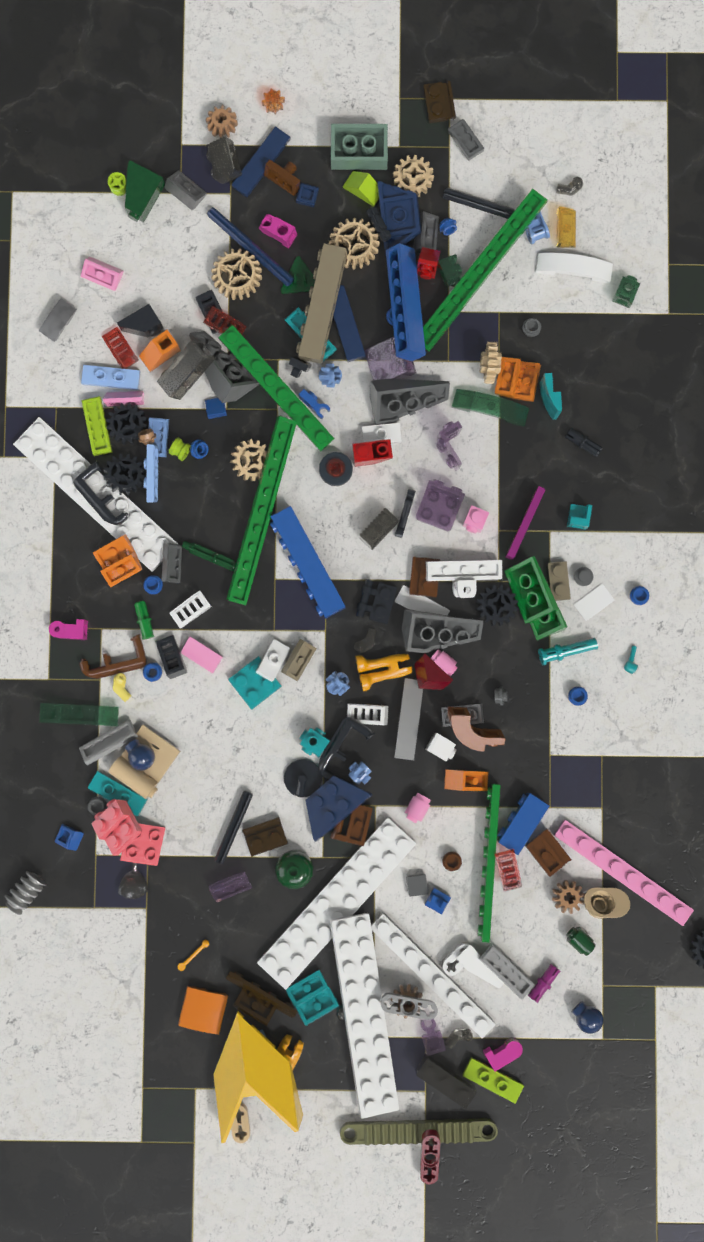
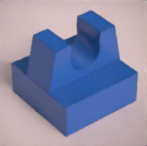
[425,887,451,915]

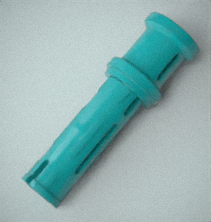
[538,638,598,665]

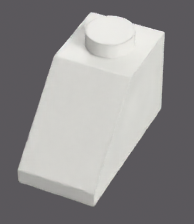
[425,733,456,761]

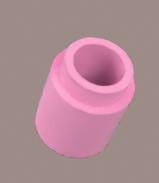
[430,649,458,676]
[404,793,431,823]

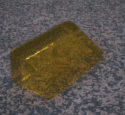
[557,207,576,248]

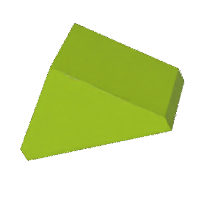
[343,171,379,207]

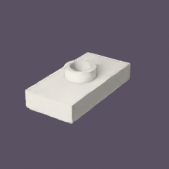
[362,423,401,444]
[256,639,290,682]

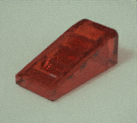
[203,306,247,335]
[102,327,139,369]
[495,849,522,891]

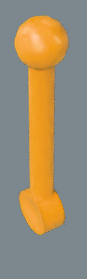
[178,940,209,971]

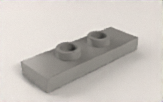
[79,720,138,765]
[479,944,535,1000]

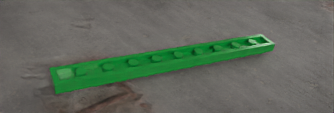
[423,188,548,352]
[226,416,297,605]

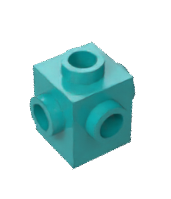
[299,727,330,757]

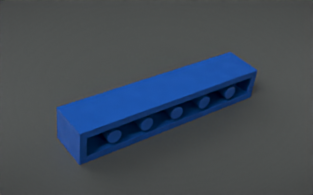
[386,243,426,361]
[270,506,346,619]

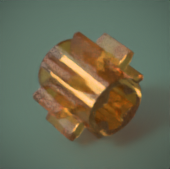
[262,88,285,115]

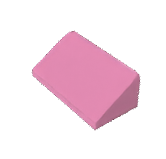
[81,257,124,291]
[103,391,144,407]
[181,637,223,673]

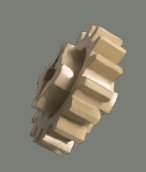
[393,155,434,197]
[480,342,502,384]
[230,439,268,481]

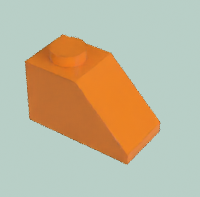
[445,770,488,791]

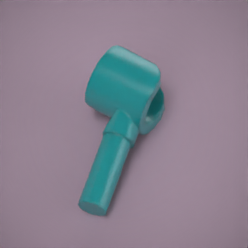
[624,646,638,674]

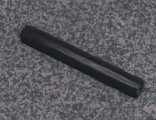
[443,188,515,219]
[214,791,253,864]

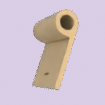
[108,724,181,799]

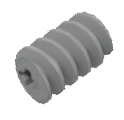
[5,871,47,915]

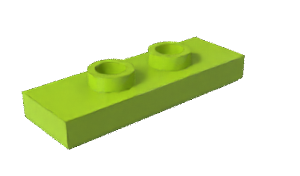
[81,396,112,456]
[462,1057,524,1104]

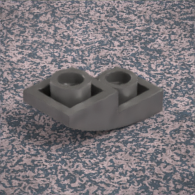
[39,298,77,342]
[441,704,484,727]

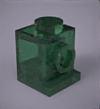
[437,254,463,287]
[612,275,641,308]

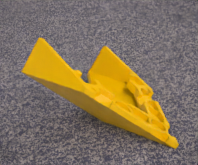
[213,1011,303,1143]

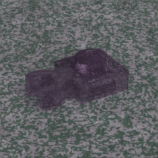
[421,1019,446,1056]

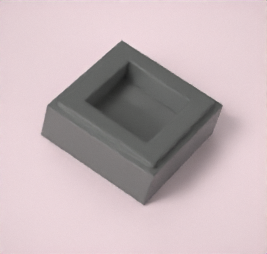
[406,874,428,897]

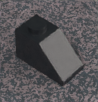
[117,304,163,338]

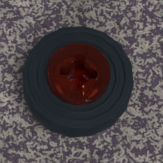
[319,452,353,486]

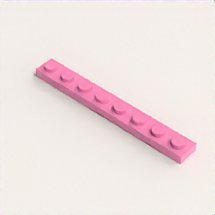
[554,819,694,926]

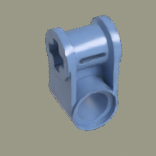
[525,211,550,245]

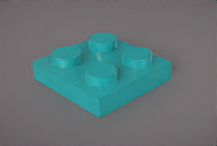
[228,656,282,710]

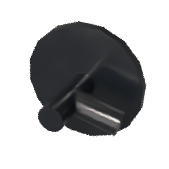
[284,759,322,797]

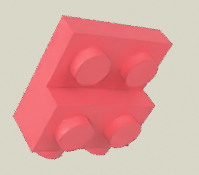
[92,799,143,856]

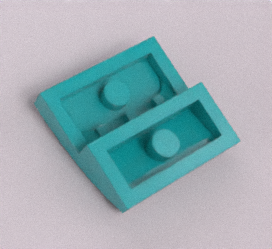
[539,373,562,420]
[286,970,340,1026]

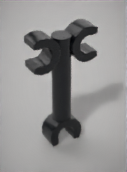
[395,489,416,538]

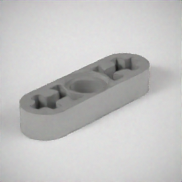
[381,993,438,1020]

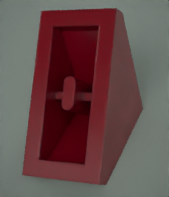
[414,654,453,690]

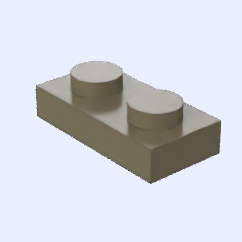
[547,561,571,601]
[281,639,317,682]

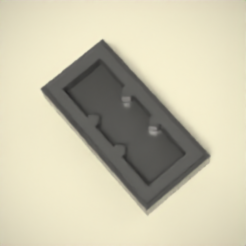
[448,119,484,161]
[162,543,182,583]

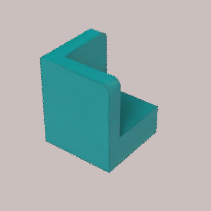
[567,504,592,530]

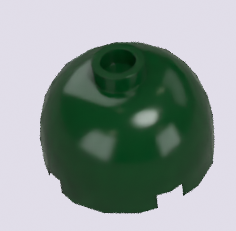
[275,850,314,889]

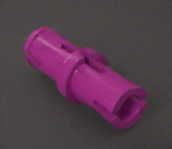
[528,964,561,1003]

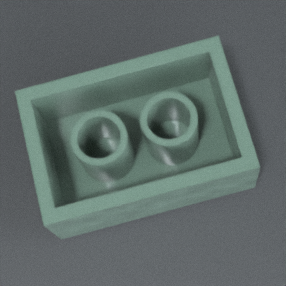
[331,124,388,170]

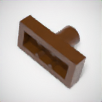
[264,160,300,196]

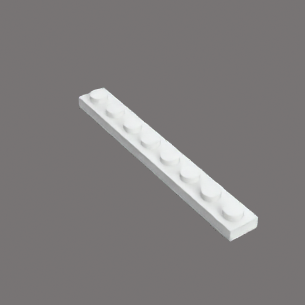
[371,913,496,1038]

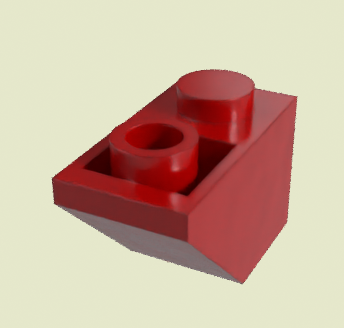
[417,247,441,279]
[352,439,393,467]

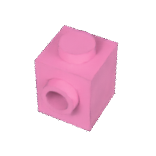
[463,505,489,534]

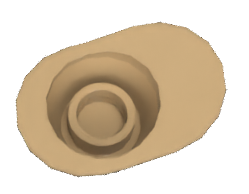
[584,888,630,919]

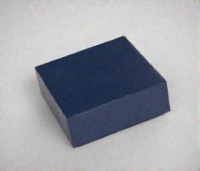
[296,183,319,207]

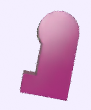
[259,214,297,249]
[49,619,88,640]
[483,1038,523,1072]

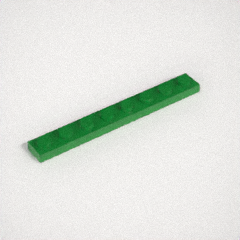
[218,325,335,452]
[477,784,500,943]

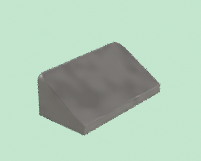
[165,170,207,210]
[413,211,439,252]

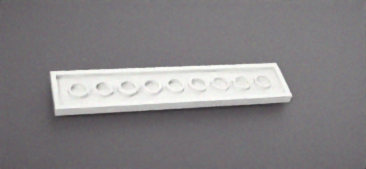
[13,417,178,572]
[257,817,416,990]
[330,913,399,1119]

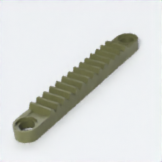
[340,1118,498,1146]

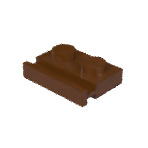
[409,557,440,598]
[525,828,572,877]

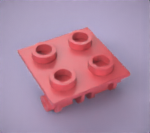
[120,822,165,866]

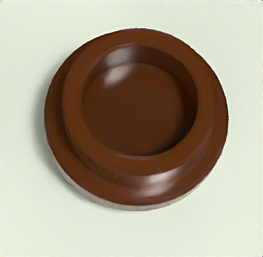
[442,852,462,871]

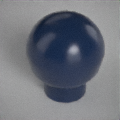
[125,739,155,771]
[571,1001,603,1034]

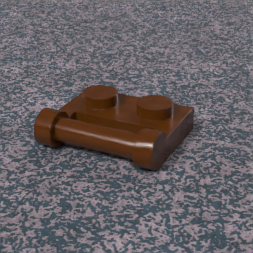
[330,805,373,846]

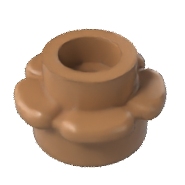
[138,429,157,445]

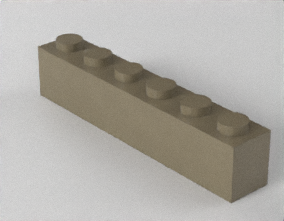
[296,244,347,364]

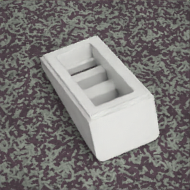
[170,590,212,629]
[347,704,388,725]

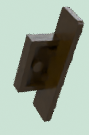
[226,971,298,1026]

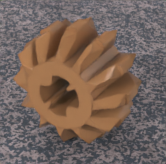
[206,104,238,140]
[552,880,585,914]
[391,984,423,1019]

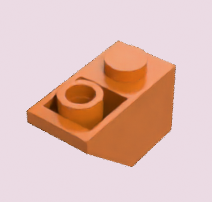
[139,330,181,372]

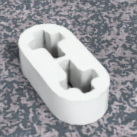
[442,942,470,976]

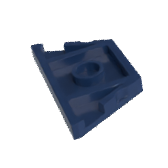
[378,181,421,255]
[305,776,372,842]

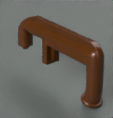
[79,634,147,679]

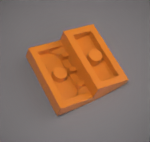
[495,357,541,402]
[93,534,142,587]
[178,986,228,1035]

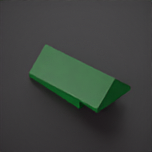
[505,556,568,640]

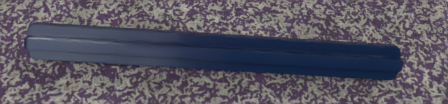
[207,207,294,286]

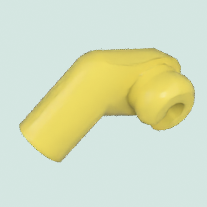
[113,673,132,702]

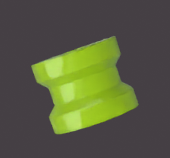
[108,172,127,196]
[169,437,191,461]

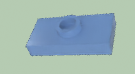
[148,418,169,457]

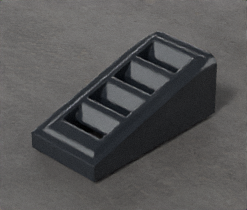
[195,290,230,334]
[155,635,187,679]

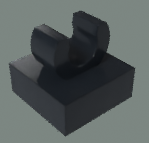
[289,356,312,378]

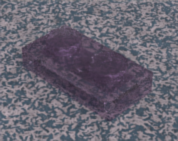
[209,871,252,903]

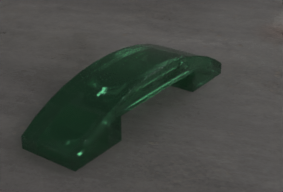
[451,389,529,427]
[39,703,119,726]

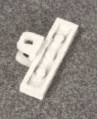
[426,560,502,598]

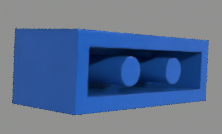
[497,792,550,855]

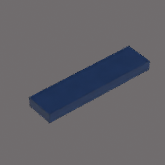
[232,126,291,198]
[333,285,366,362]

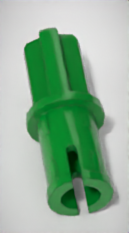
[135,601,155,640]

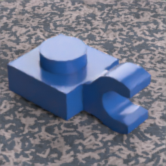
[299,389,330,419]

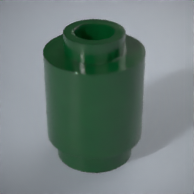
[566,927,596,956]

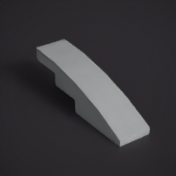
[394,678,423,760]

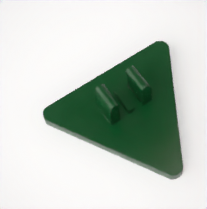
[281,256,316,294]

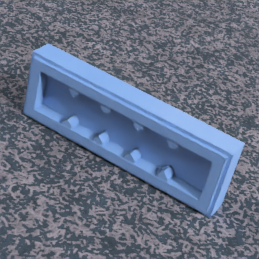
[81,365,140,390]
[144,444,158,502]

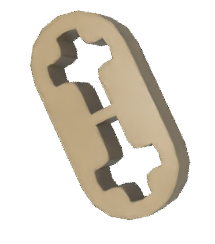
[231,1103,250,1143]

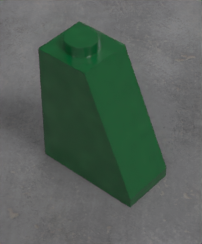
[125,160,165,223]

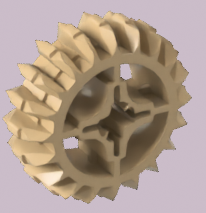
[329,217,380,270]
[211,248,262,300]

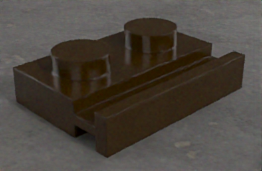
[423,81,456,123]
[242,817,288,857]

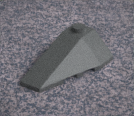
[189,331,259,403]
[370,379,450,425]
[402,610,483,653]

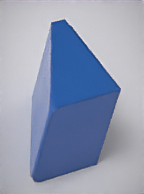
[205,398,227,419]
[55,824,84,851]

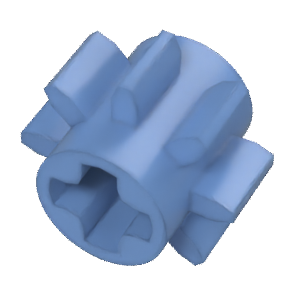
[319,364,342,388]
[326,671,350,696]
[348,761,372,785]

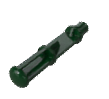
[182,541,237,572]

